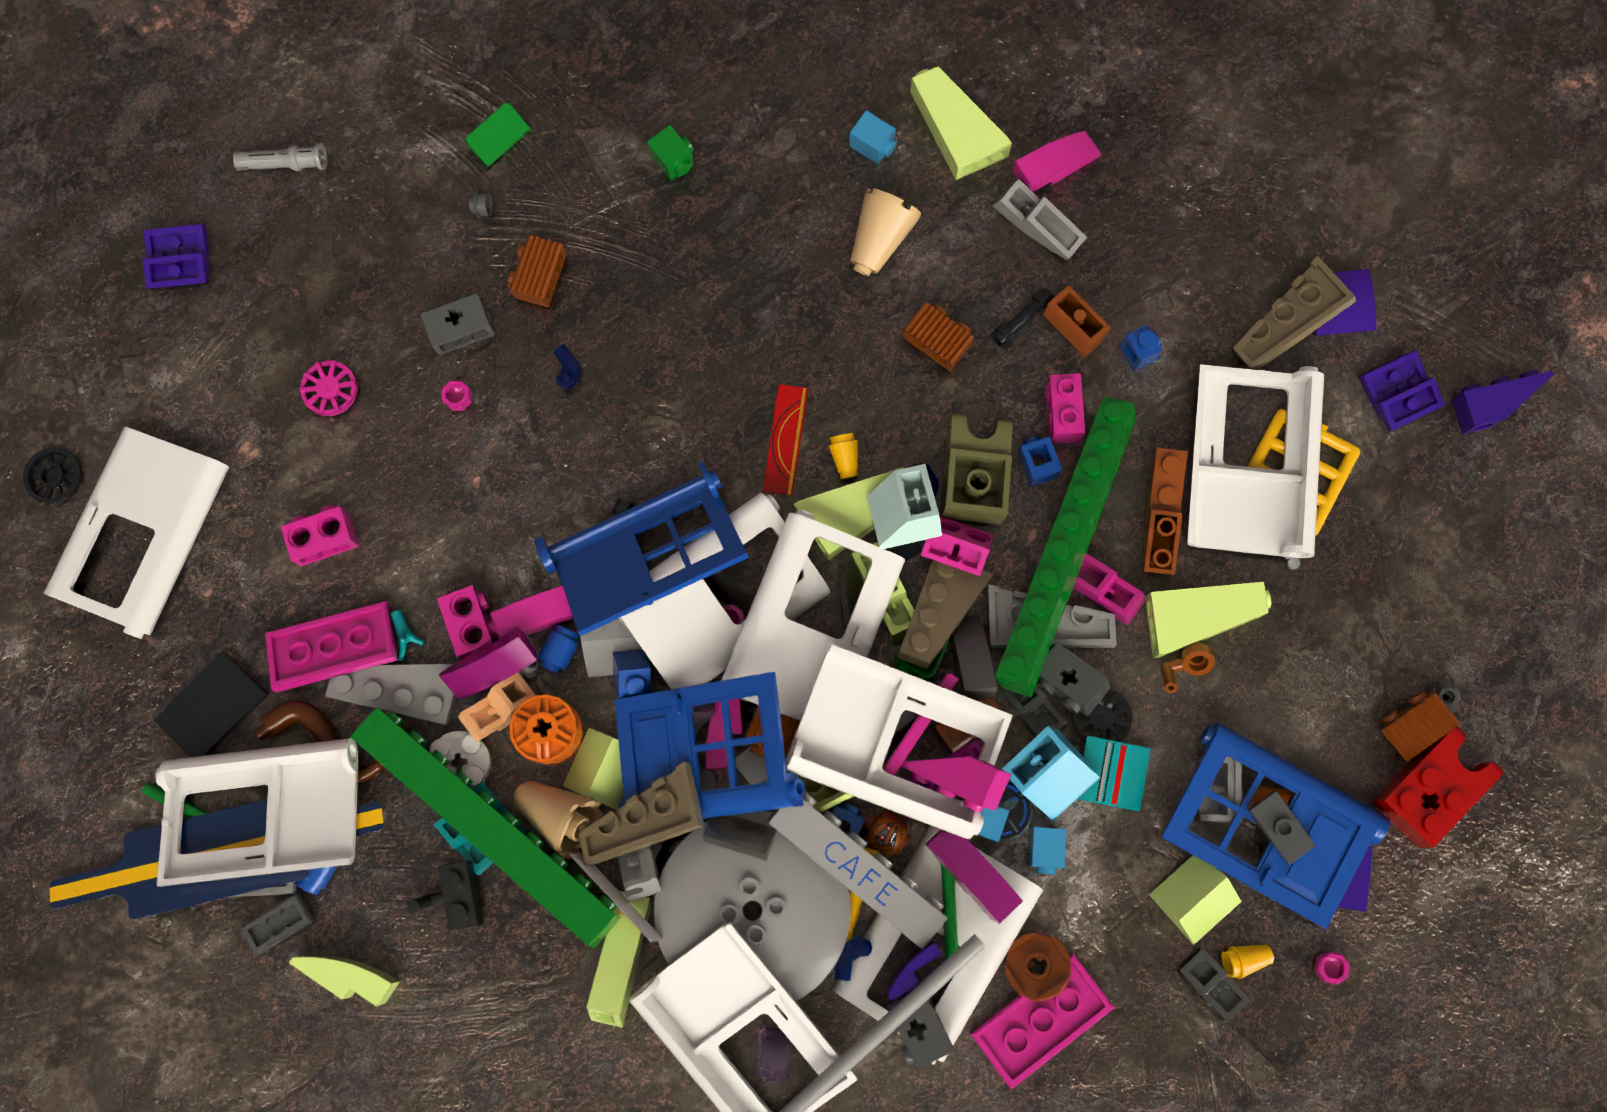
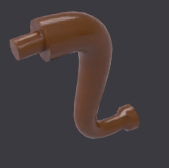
[254,700,386,783]

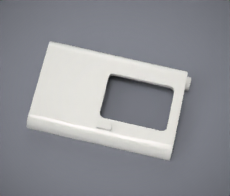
[1187,364,1324,558]
[43,427,229,639]
[618,492,831,690]
[721,509,905,721]
[786,644,1012,839]
[156,738,358,887]
[832,825,1043,1064]
[629,922,858,1112]

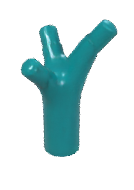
[390,610,424,661]

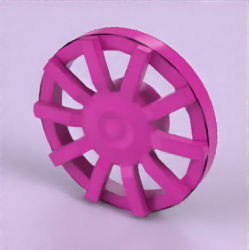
[299,360,358,416]

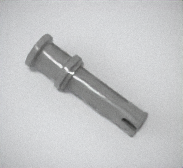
[233,143,328,171]

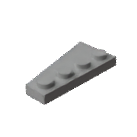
[987,584,1117,648]
[325,664,456,726]

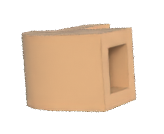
[458,672,536,742]

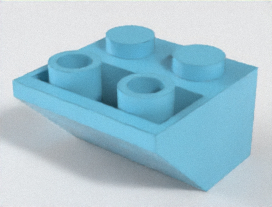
[1002,726,1101,820]

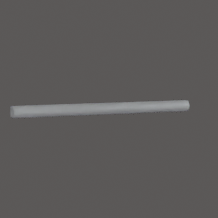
[779,934,986,1112]

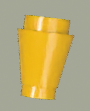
[828,433,859,480]
[1221,944,1274,979]

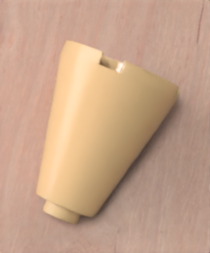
[850,188,921,277]
[513,780,603,859]

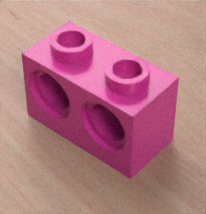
[1045,374,1085,444]
[280,505,359,567]
[921,516,995,576]
[437,585,498,659]

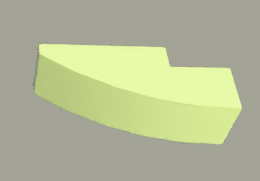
[852,542,914,645]
[289,955,400,1007]

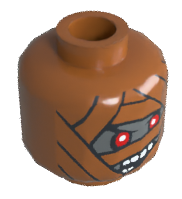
[862,810,911,858]

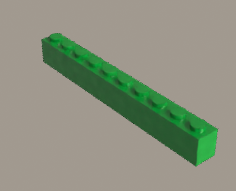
[995,396,1137,697]
[350,708,620,949]

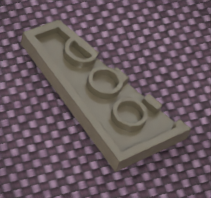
[1233,255,1356,370]
[897,560,994,669]
[579,761,705,866]

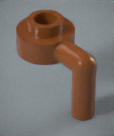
[1160,643,1215,693]

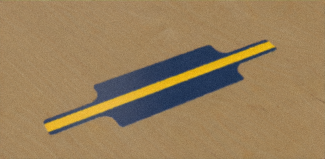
[50,799,384,920]

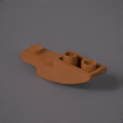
[1143,448,1188,575]

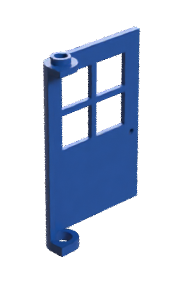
[534,462,749,636]
[615,672,805,819]
[1160,722,1390,929]

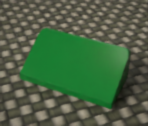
[465,102,531,167]

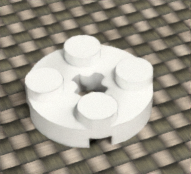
[430,731,492,789]

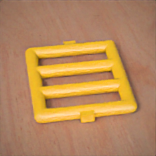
[1247,409,1360,536]

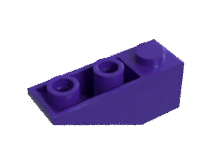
[1451,370,1553,434]

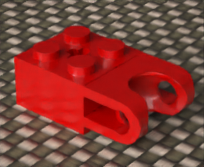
[1371,726,1503,848]

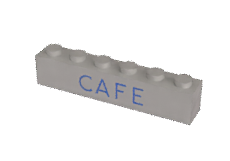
[766,792,947,950]

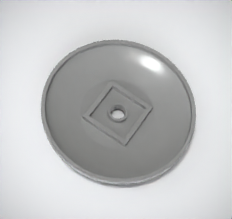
[654,811,851,1006]

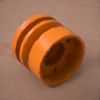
[509,694,585,766]

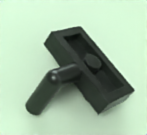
[407,859,483,931]

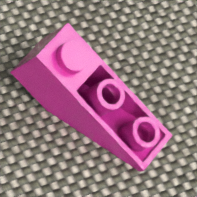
[901,757,1011,812]

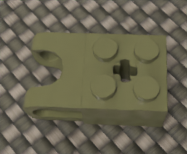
[940,412,1013,525]

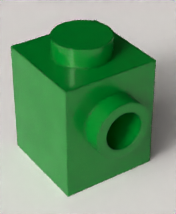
[646,125,694,180]

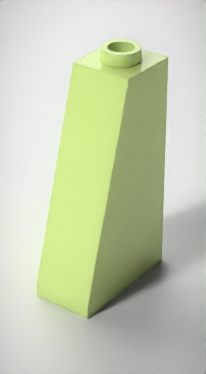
[910,66,1012,180]
[793,467,904,560]
[1145,582,1271,658]
[586,891,651,1028]

